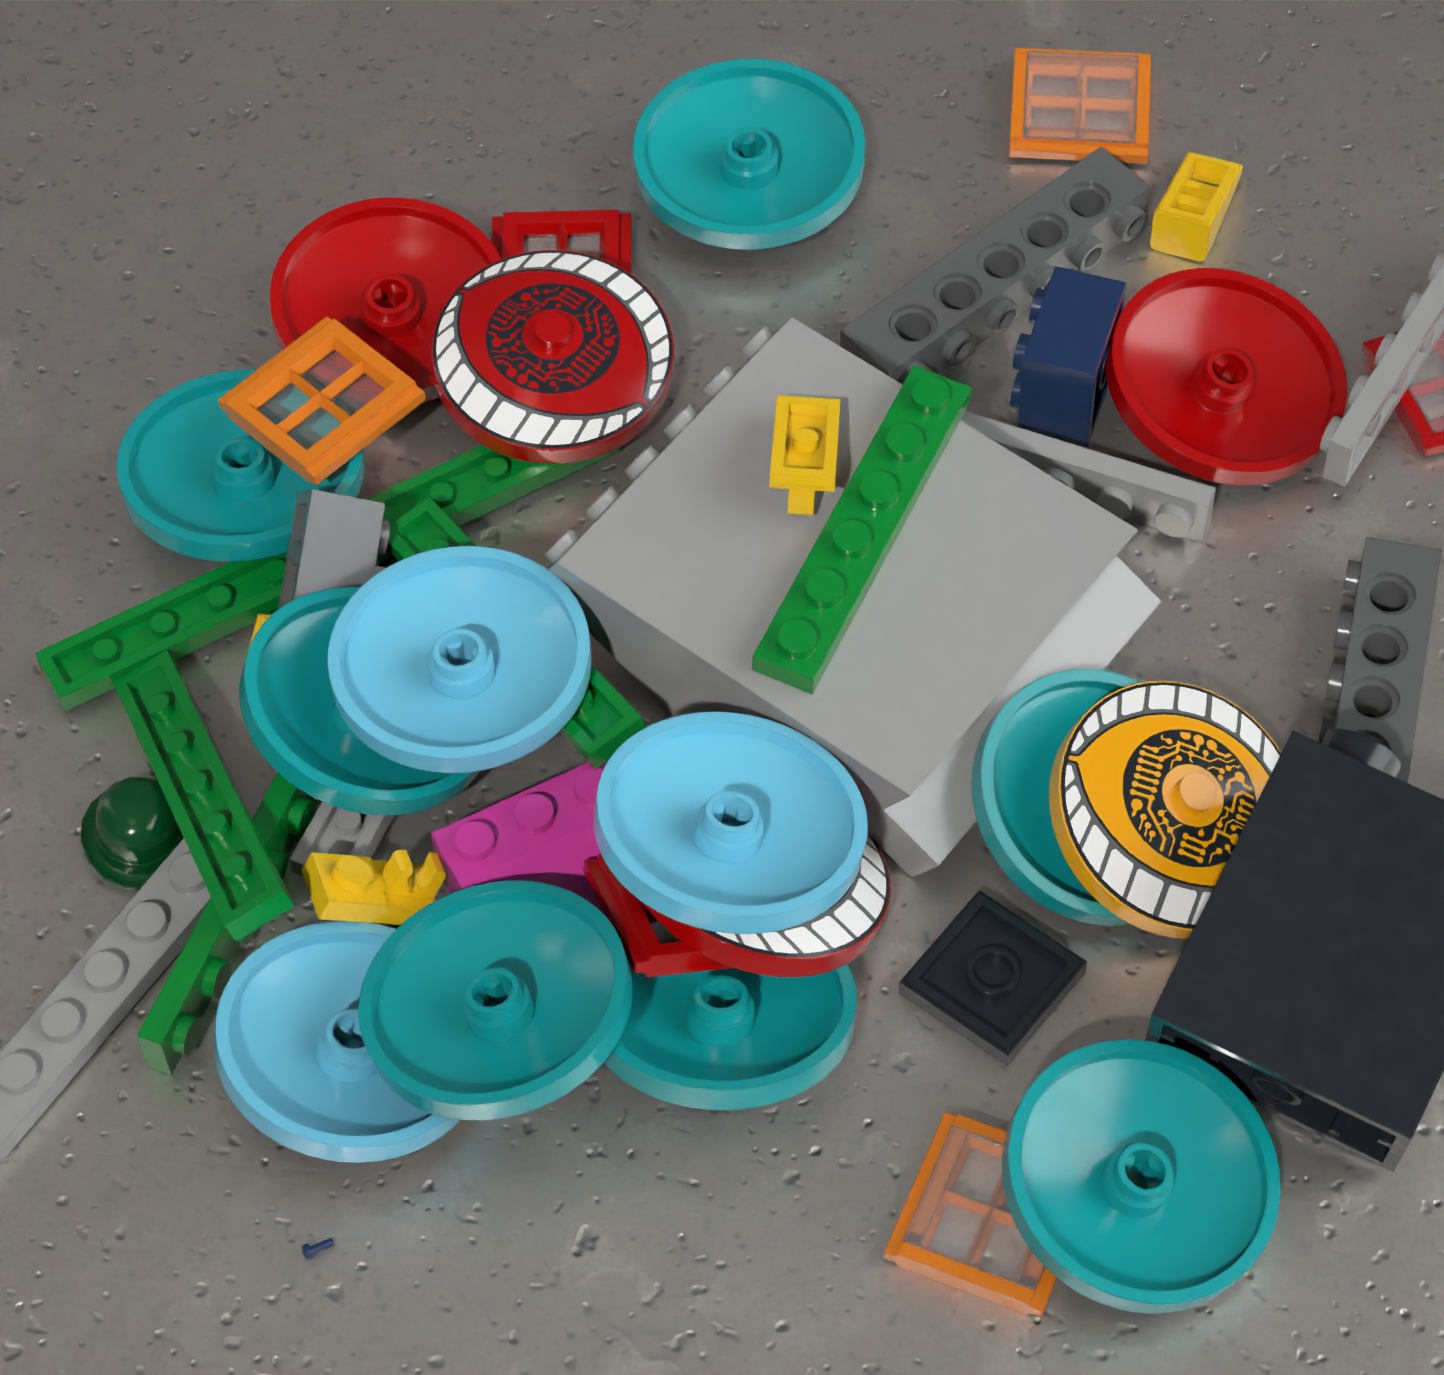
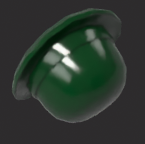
[81,777,184,890]

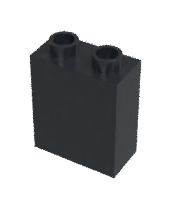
[1145,729,1444,1172]

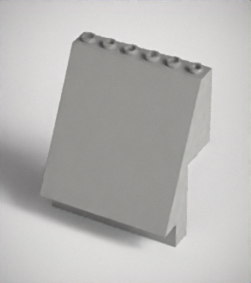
[544,317,1161,878]

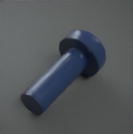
[301,1238,334,1260]

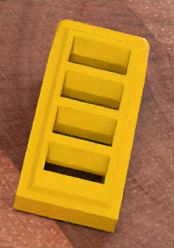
[1150,152,1243,262]

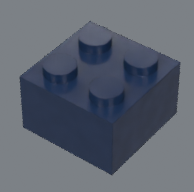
[1010,266,1126,449]

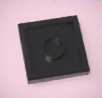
[899,890,1087,1066]

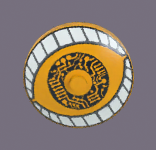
[1049,681,1281,939]

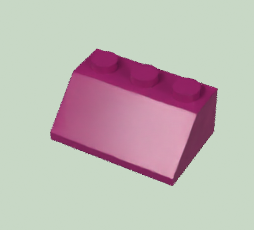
[431,761,642,915]

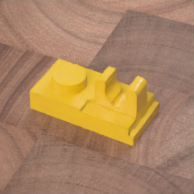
[769,395,841,516]
[301,850,446,925]

